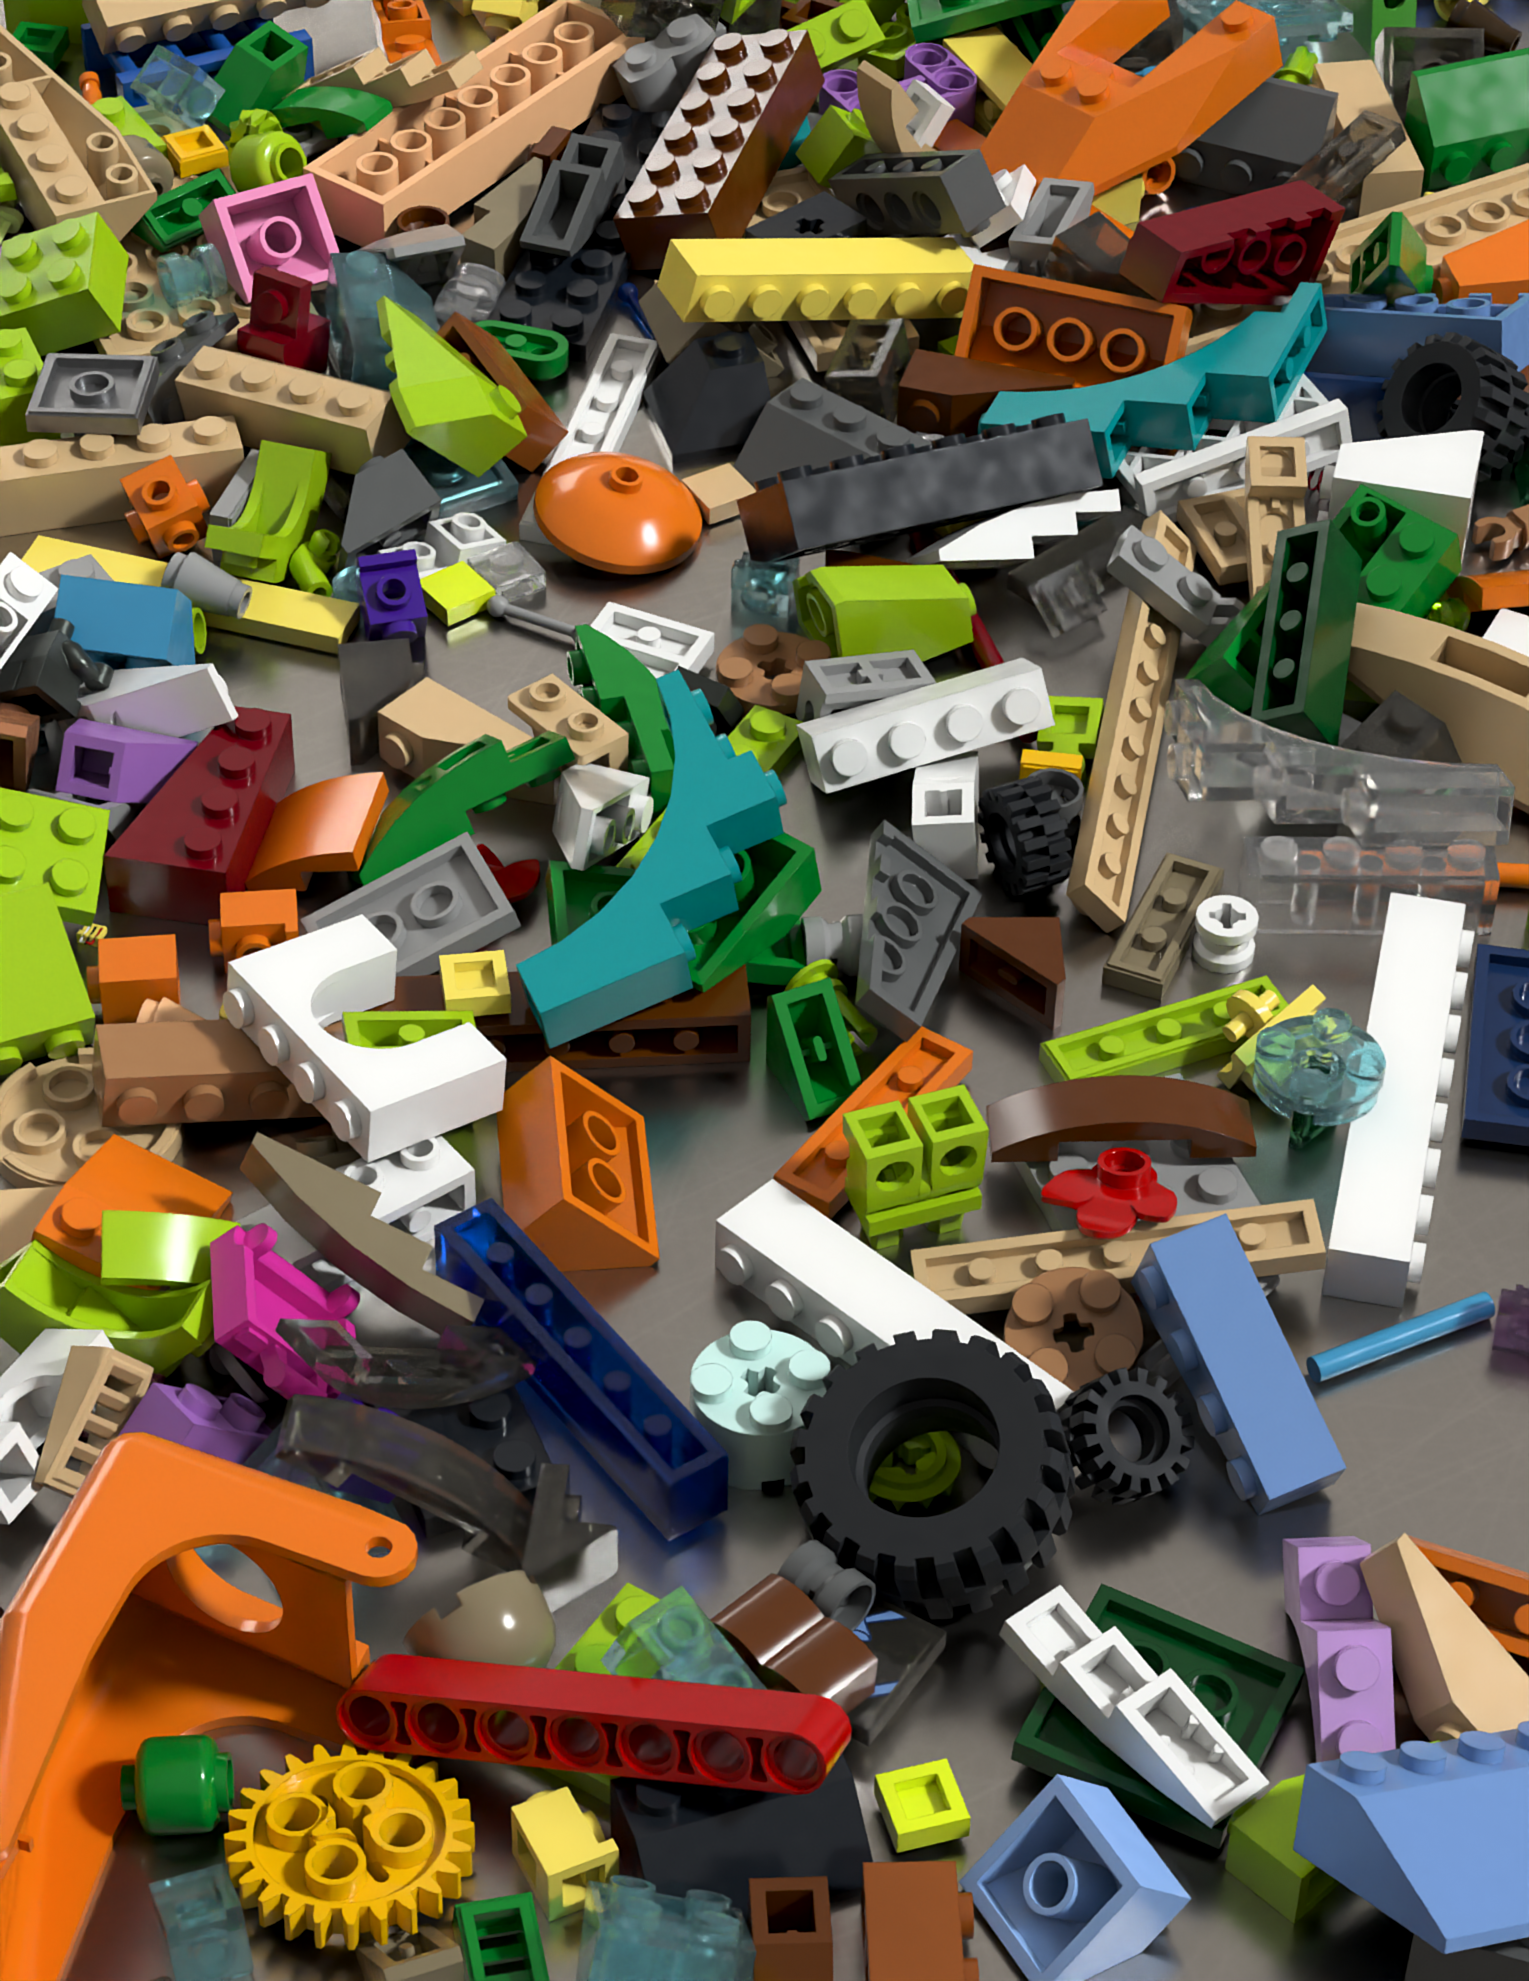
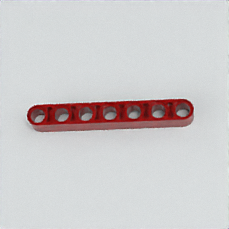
[336,1654,852,1795]

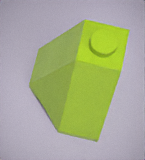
[792,564,977,662]

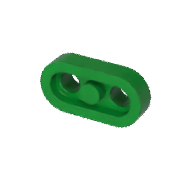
[474,320,569,381]

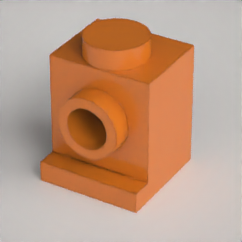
[208,889,299,974]

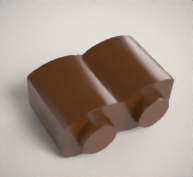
[706,1573,878,1714]

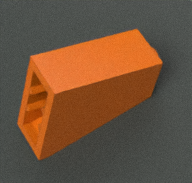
[1432,219,1529,304]

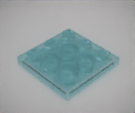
[1170,0,1353,46]

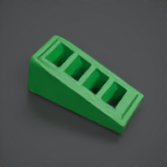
[452,1892,550,1981]

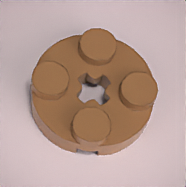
[716,624,831,718]
[1004,1267,1143,1392]

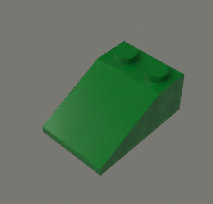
[687,832,822,993]

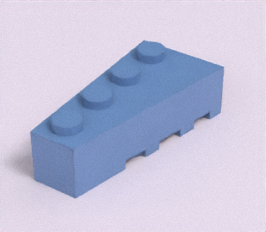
[1305,293,1529,378]

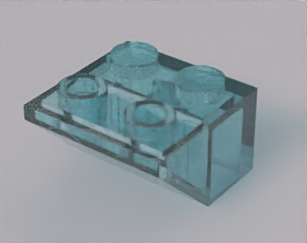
[576,1875,757,1981]

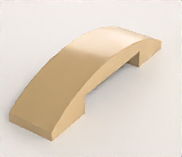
[857,60,936,153]
[1245,436,1308,600]

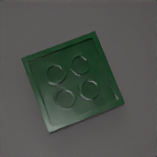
[1011,1583,1305,1849]

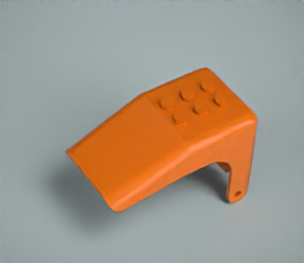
[0,1432,420,1981]

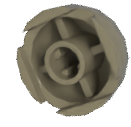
[402,1570,556,1668]

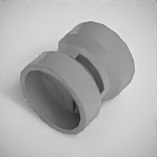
[800,914,863,978]

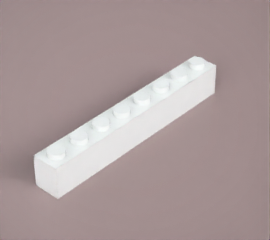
[1321,892,1475,1309]

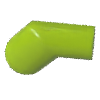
[289,529,341,597]

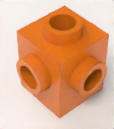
[119,455,211,560]

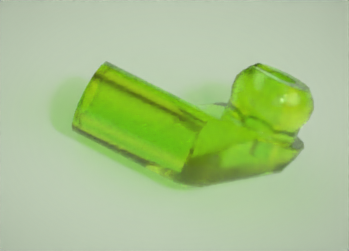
[1428,592,1470,632]

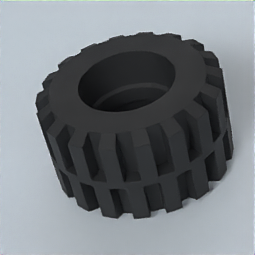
[1376,332,1529,482]

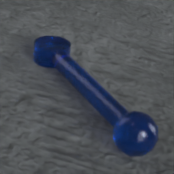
[617,283,663,357]

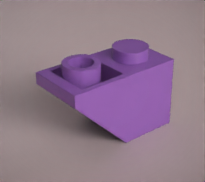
[56,718,199,803]
[118,1382,283,1468]

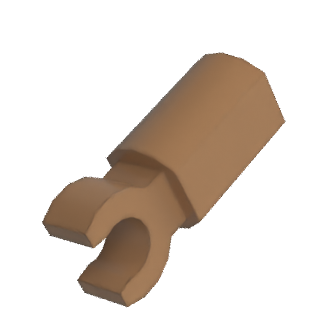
[1472,504,1529,561]

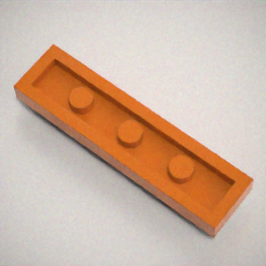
[773,1026,973,1219]

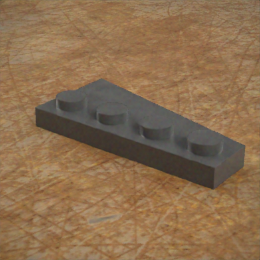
[855,819,983,1042]

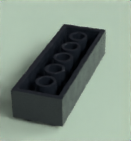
[737,413,1103,567]

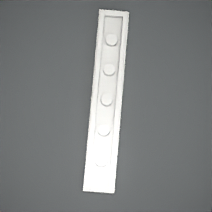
[519,333,662,546]

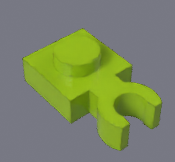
[1036,696,1104,788]

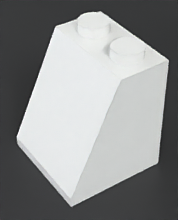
[1317,430,1484,576]

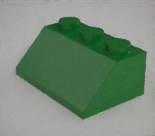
[1404,48,1529,191]

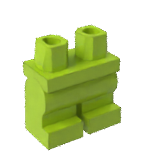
[843,1084,989,1250]

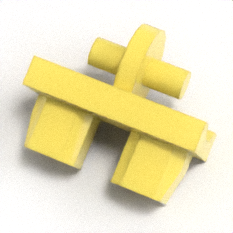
[1216,984,1338,1102]

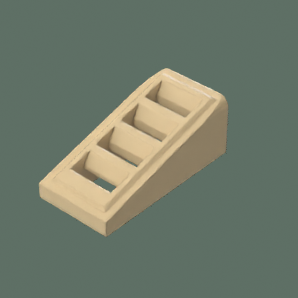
[34,1346,154,1499]

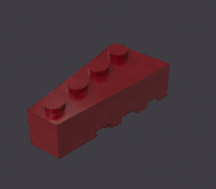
[1119,179,1346,305]
[104,706,295,925]

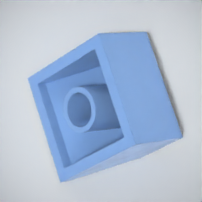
[959,1774,1191,1981]

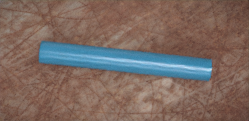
[1306,1291,1495,1383]

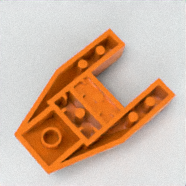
[980,0,1283,203]

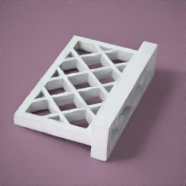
[1115,373,1353,523]

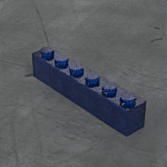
[434,1197,729,1541]

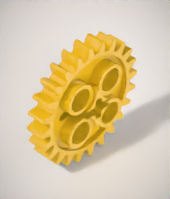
[224,1740,475,1950]

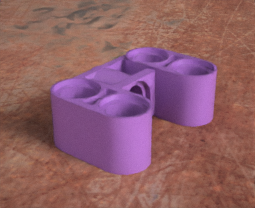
[819,42,977,128]

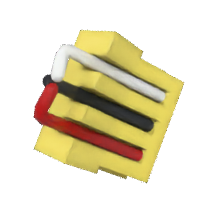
[76,923,108,947]

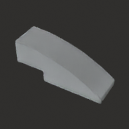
[1004,178,1095,283]

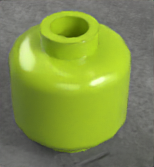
[229,131,307,192]

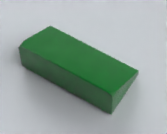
[131,168,236,253]

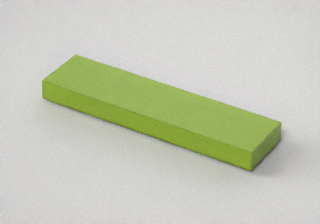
[1039,975,1289,1083]

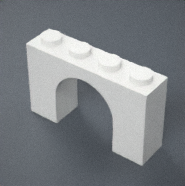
[223,914,507,1163]

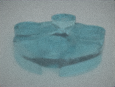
[1252,1008,1386,1126]

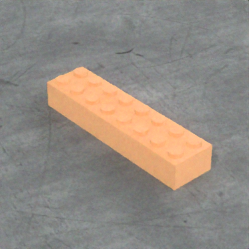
[303,0,645,247]

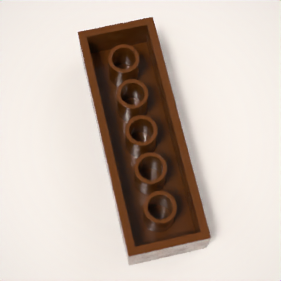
[613,29,825,270]

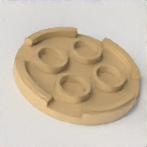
[0,1047,185,1189]

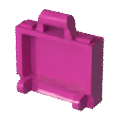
[210,1223,361,1416]

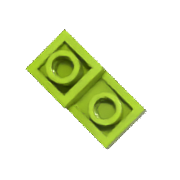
[101,1210,240,1290]

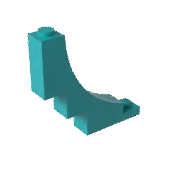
[978,282,1328,478]

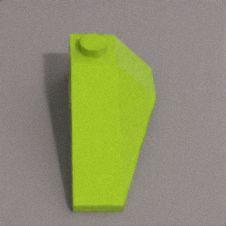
[376,295,528,478]

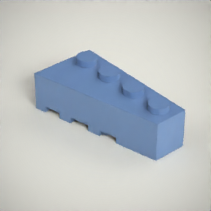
[1131,1213,1346,1516]

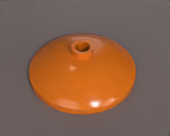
[533,452,702,575]

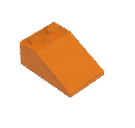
[31,1134,233,1291]

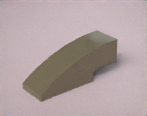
[460,157,543,294]

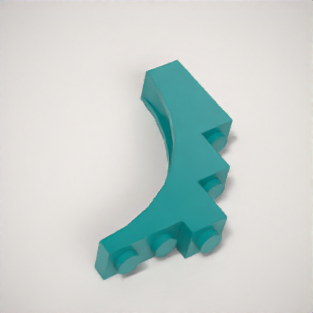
[516,669,787,1049]

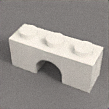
[0,1328,114,1524]

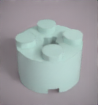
[689,1321,830,1490]

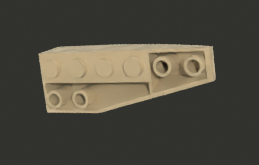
[0,25,157,242]
[1347,603,1529,814]

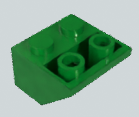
[1333,484,1462,619]

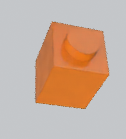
[87,934,181,1024]

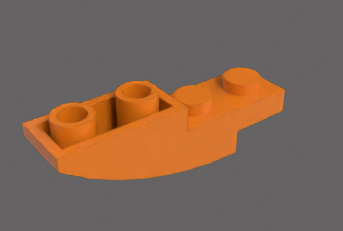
[370,0,442,66]

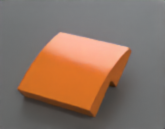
[1446,570,1529,613]
[245,772,389,891]

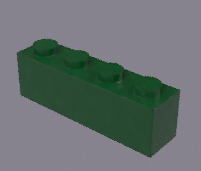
[1250,519,1362,763]

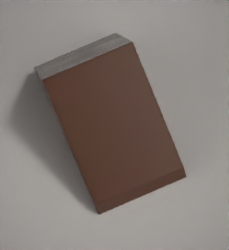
[959,917,1066,1031]

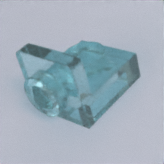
[731,551,800,618]
[149,1863,254,1981]

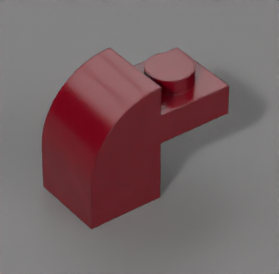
[237,266,331,373]

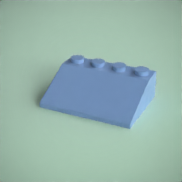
[1293,1721,1529,1954]

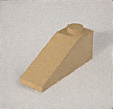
[377,677,562,805]
[1360,1533,1529,1742]

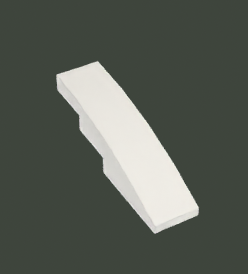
[907,489,1121,570]
[999,1585,1270,1828]

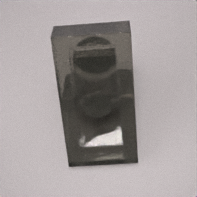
[522,1463,618,1613]

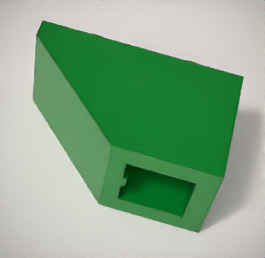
[197,20,308,137]

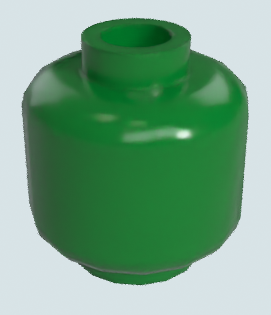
[120,1734,235,1836]

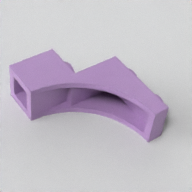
[1282,1536,1396,1763]

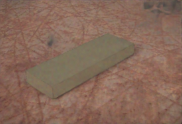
[1102,852,1225,1001]

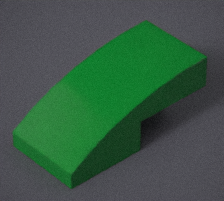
[271,86,393,139]

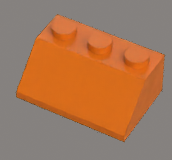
[496,1056,660,1272]

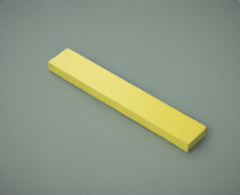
[21,535,360,654]

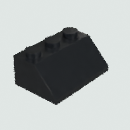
[610,1742,873,1955]

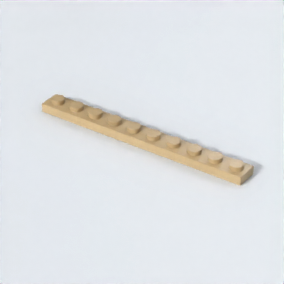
[1066,510,1197,933]

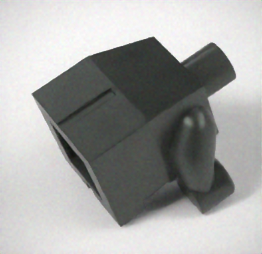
[0,618,114,725]

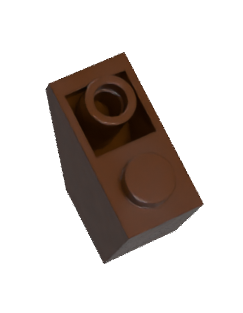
[746,1876,833,1981]

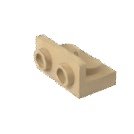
[508,673,629,772]

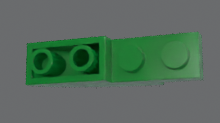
[566,624,675,818]
[347,730,575,886]

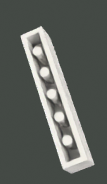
[715,1179,1074,1469]

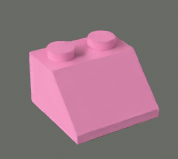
[198,173,347,305]

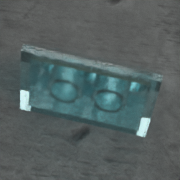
[324,251,439,391]

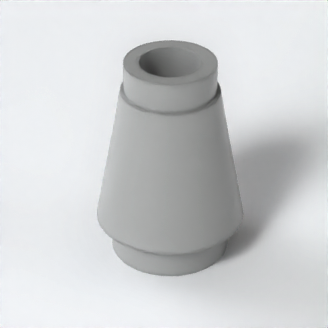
[161,552,252,619]

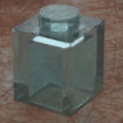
[130,45,226,129]

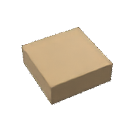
[681,463,756,525]

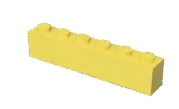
[942,26,1145,225]
[657,237,974,322]

